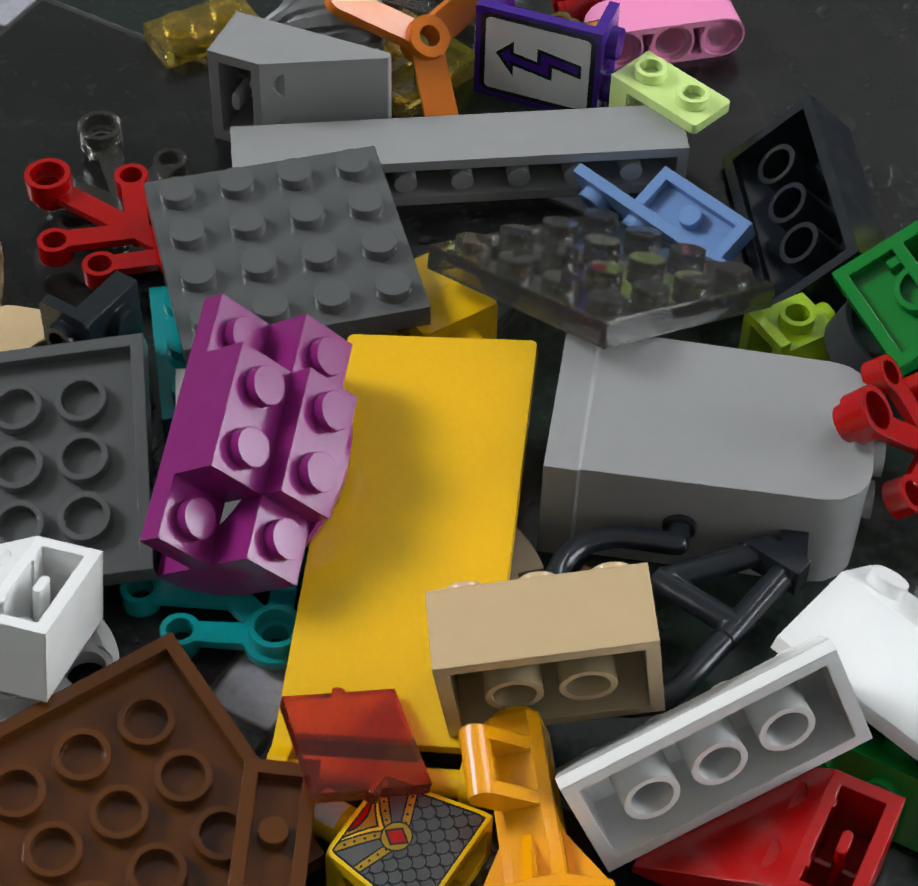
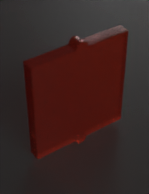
[279,687,432,804]

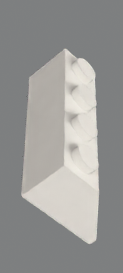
[770,565,918,761]
[555,635,873,872]

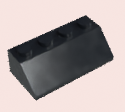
[722,94,886,314]

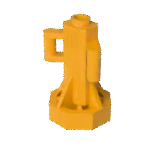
[459,706,616,886]

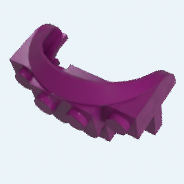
[139,293,358,596]

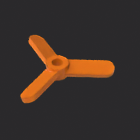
[324,0,479,117]

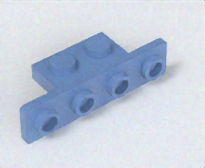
[572,163,762,309]

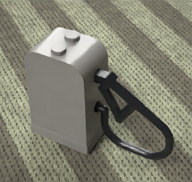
[536,322,886,718]

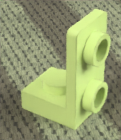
[609,50,730,134]

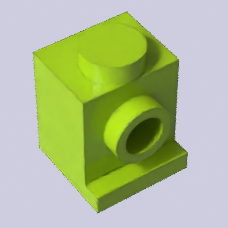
[739,292,835,362]

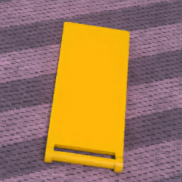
[266,334,538,808]

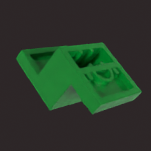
[832,220,918,377]

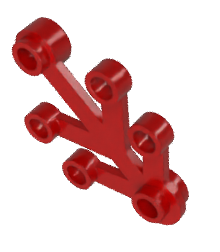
[24,158,163,290]
[832,354,918,520]

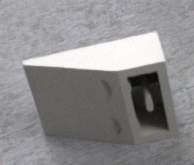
[207,11,392,142]

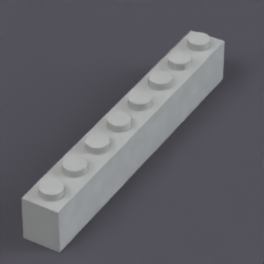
[230,105,690,206]

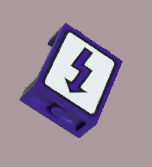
[474,0,626,110]

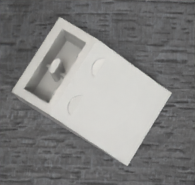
[0,536,103,702]

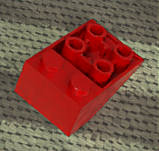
[632,767,906,886]

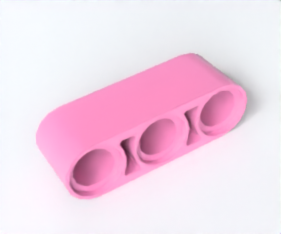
[584,0,745,70]

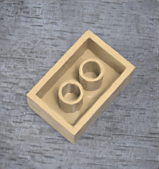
[425,561,665,737]

